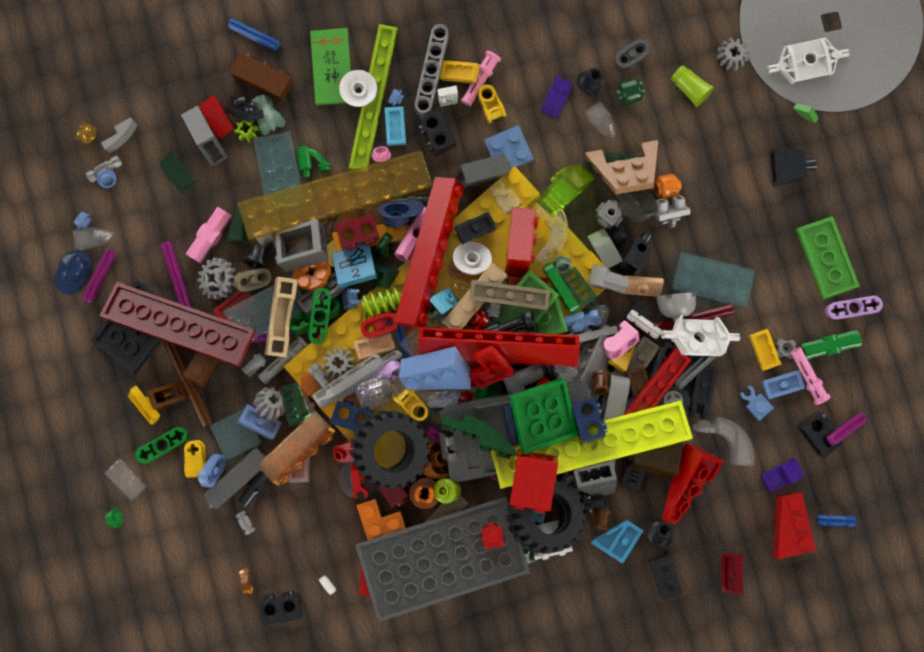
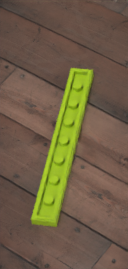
[349,24,398,173]

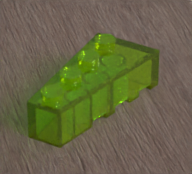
[535,163,595,217]

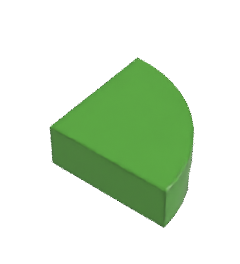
[793,103,818,123]

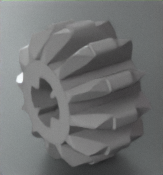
[717,38,749,71]
[322,347,356,379]
[253,387,287,421]

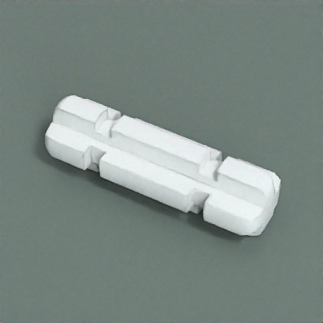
[626,310,662,339]

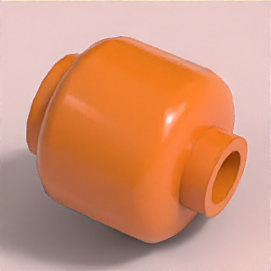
[652,174,682,199]

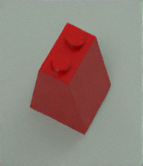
[510,450,558,513]

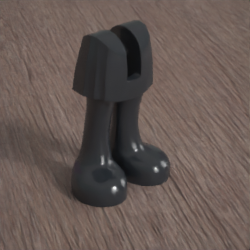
[482,309,539,333]

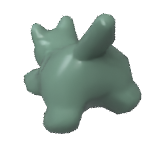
[251,95,285,135]

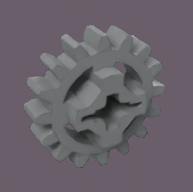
[197,258,236,300]

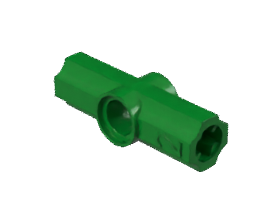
[800,330,862,360]

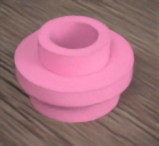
[372,146,391,163]

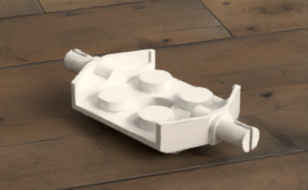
[767,38,850,85]
[661,315,740,356]

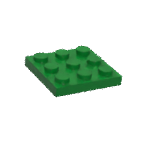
[509,378,578,454]

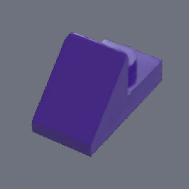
[540,76,573,119]
[761,457,804,492]

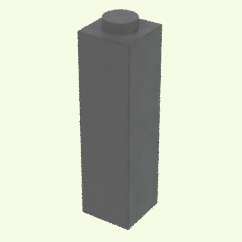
[203,448,272,510]

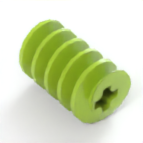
[362,287,401,319]

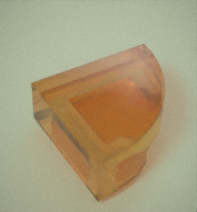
[300,371,320,399]
[240,567,252,595]

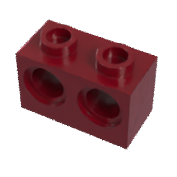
[335,214,379,251]

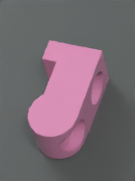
[604,320,639,359]

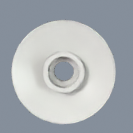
[339,70,377,107]
[453,242,492,275]

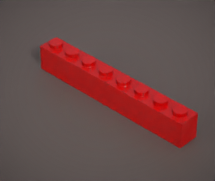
[394,177,463,330]
[418,327,580,367]

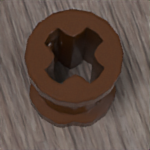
[592,370,610,395]
[591,508,612,531]

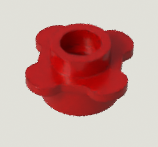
[471,309,489,330]

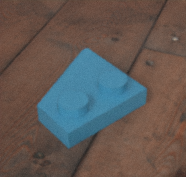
[590,520,643,564]

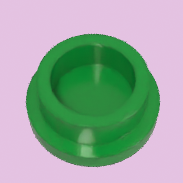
[106,509,123,528]

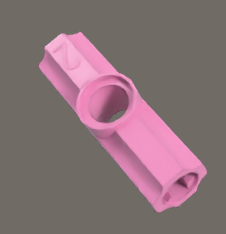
[186,207,232,264]
[394,207,426,263]

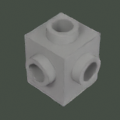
[595,200,624,230]

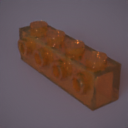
[257,411,335,486]

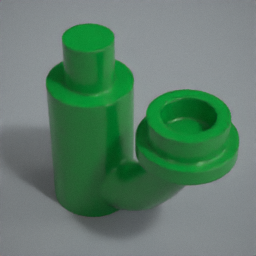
[296,146,332,178]

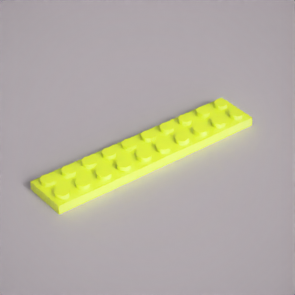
[491,401,693,489]

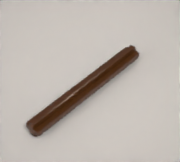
[164,341,213,427]

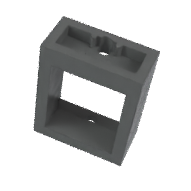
[274,219,328,273]

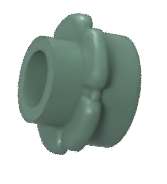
[552,255,571,273]

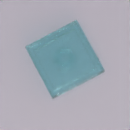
[210,409,262,461]

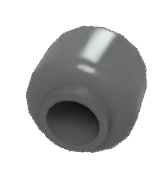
[584,300,609,330]

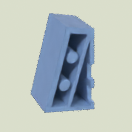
[399,346,471,390]

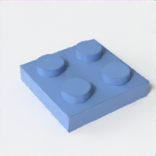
[484,125,534,170]

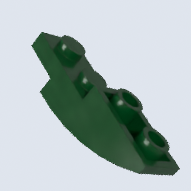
[440,414,517,459]

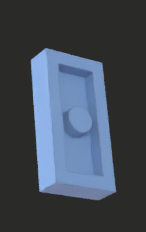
[761,370,805,400]
[238,404,282,441]

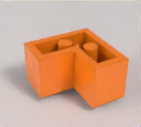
[356,498,407,540]

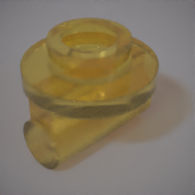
[75,122,96,143]

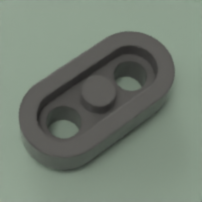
[614,39,650,70]

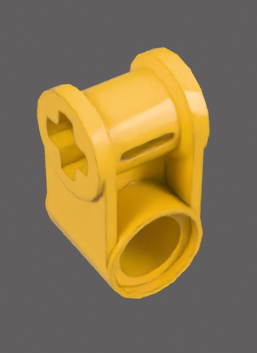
[478,85,506,124]
[393,387,429,421]
[184,440,207,478]

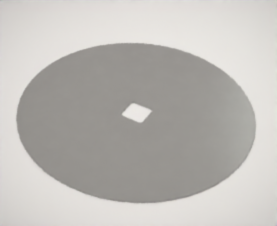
[739,0,923,112]

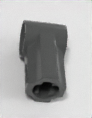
[503,364,543,395]

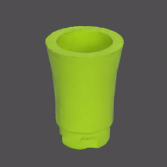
[671,66,714,107]

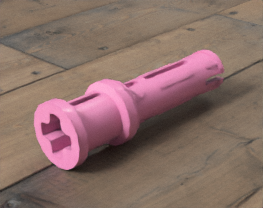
[461,51,501,107]
[790,347,831,405]

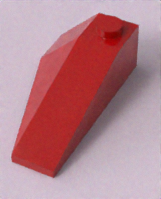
[662,443,724,524]

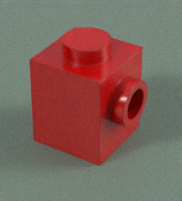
[481,522,504,549]

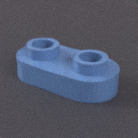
[198,454,226,487]

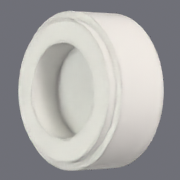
[319,575,336,595]

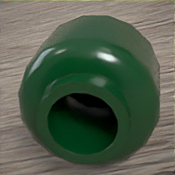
[616,77,645,105]

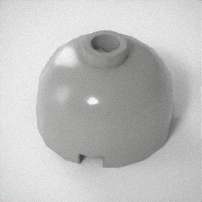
[657,292,696,321]

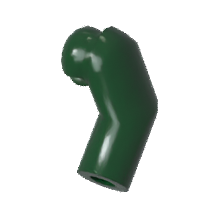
[376,232,393,259]

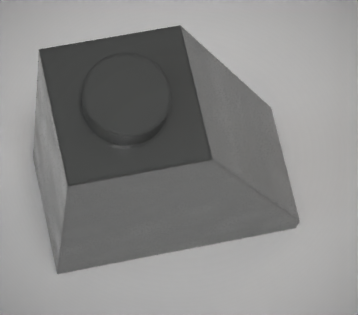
[181,105,228,167]
[455,153,511,191]
[573,461,617,497]

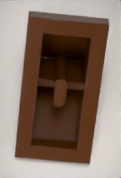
[146,381,187,410]

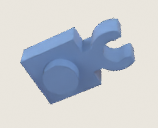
[341,289,360,311]
[565,310,601,334]
[739,386,773,421]

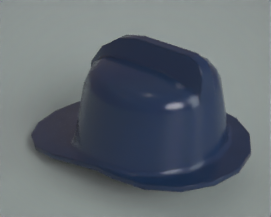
[377,200,424,228]
[55,250,92,294]

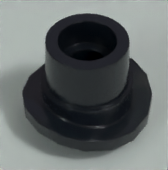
[577,68,603,95]
[242,245,269,269]
[646,522,674,549]

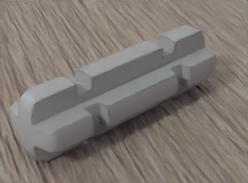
[86,155,122,182]

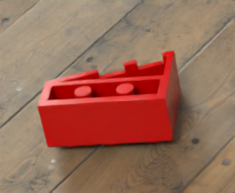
[772,491,816,559]

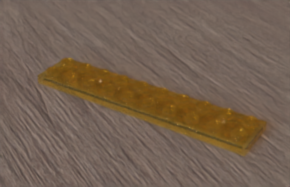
[238,150,433,240]

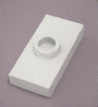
[437,86,458,107]

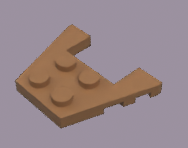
[585,140,658,194]

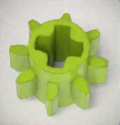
[234,120,259,143]

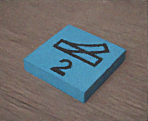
[332,244,377,288]

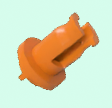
[410,478,438,509]

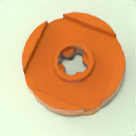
[293,261,331,292]

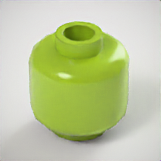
[433,478,461,504]

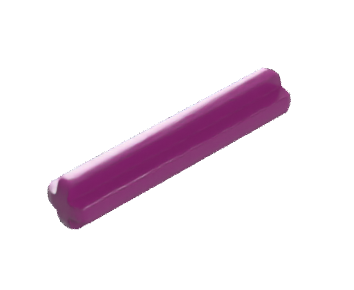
[82,249,116,303]
[827,413,868,445]

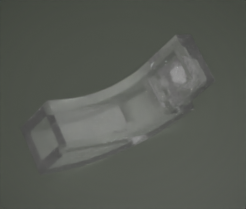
[535,194,568,266]
[693,417,754,466]

